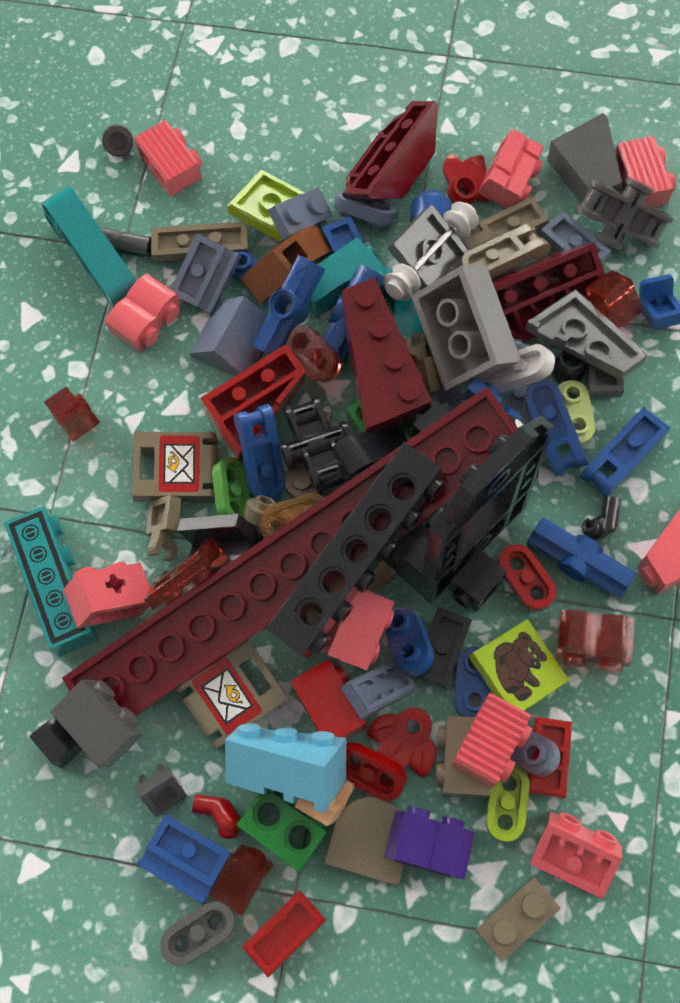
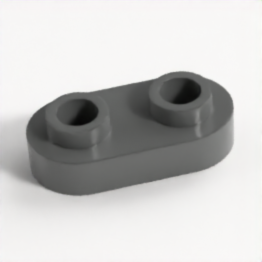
[161,902,236,965]

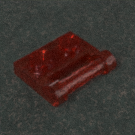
[144,537,223,610]

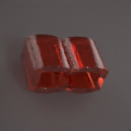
[555,610,635,672]

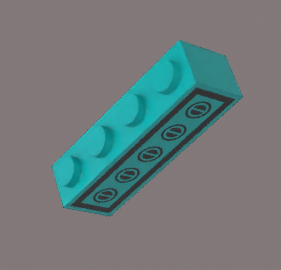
[4,506,100,657]

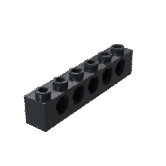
[266,442,445,658]

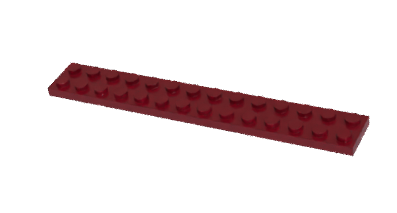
[62,386,518,717]

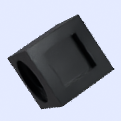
[449,549,507,612]

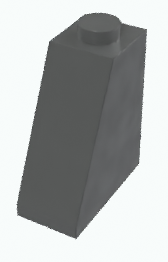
[547,113,622,203]

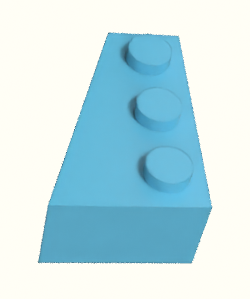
[225,723,346,813]

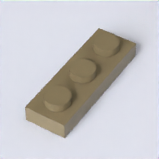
[151,222,249,262]

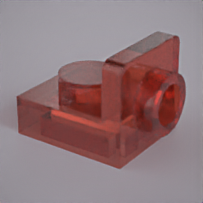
[210,844,274,916]

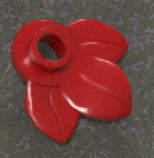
[443,153,490,205]
[367,707,437,778]

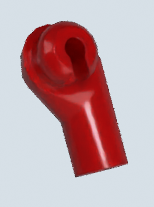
[192,794,241,839]

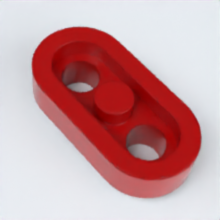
[498,544,556,612]
[346,742,407,801]

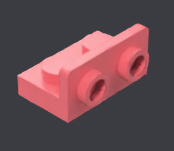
[530,812,622,899]

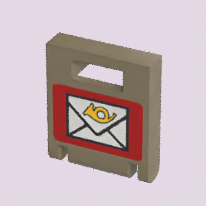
[132,431,217,502]
[176,640,289,749]

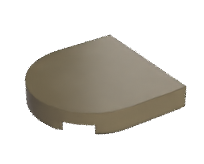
[324,797,404,886]

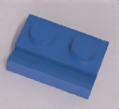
[137,814,233,904]

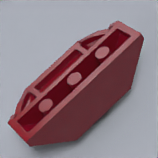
[345,101,438,199]
[492,242,605,342]

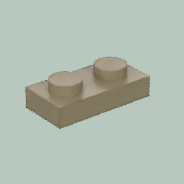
[475,877,561,962]

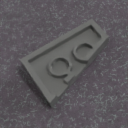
[525,290,648,380]

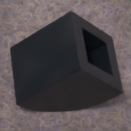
[29,717,83,769]

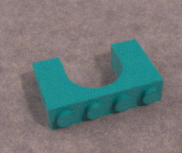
[308,237,430,352]

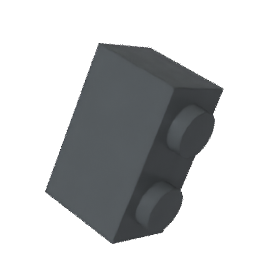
[51,679,144,768]

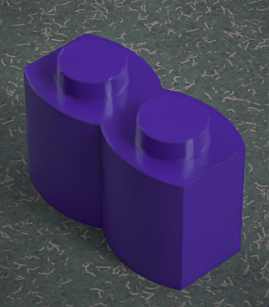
[384,806,475,880]

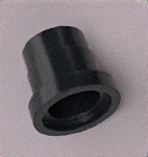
[552,350,586,384]

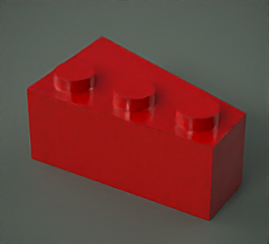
[200,344,306,462]

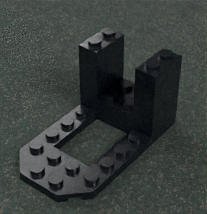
[344,401,555,604]

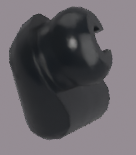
[581,496,621,541]

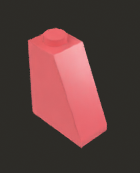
[639,509,680,595]

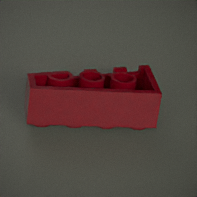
[341,277,432,432]

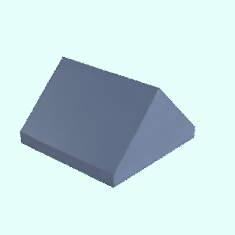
[189,296,267,375]

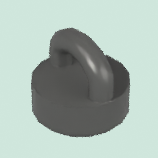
[102,123,133,157]

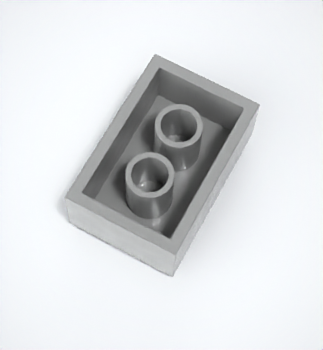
[411,265,522,391]

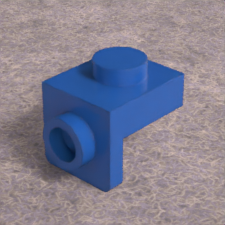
[638,274,680,330]

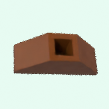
[240,224,331,305]

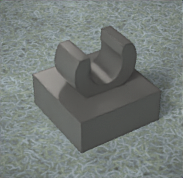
[135,764,188,817]

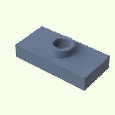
[341,660,418,720]

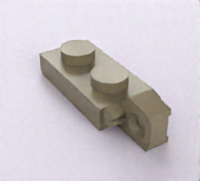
[462,197,549,250]

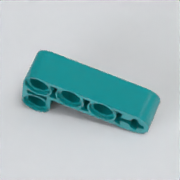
[41,186,136,308]

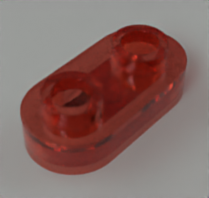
[287,325,341,383]

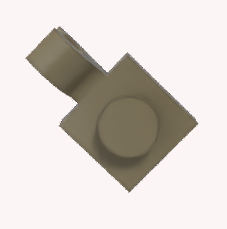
[403,333,441,393]
[146,495,182,561]

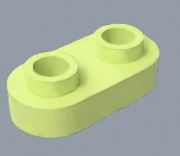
[558,380,595,447]

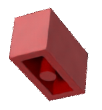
[290,659,367,741]

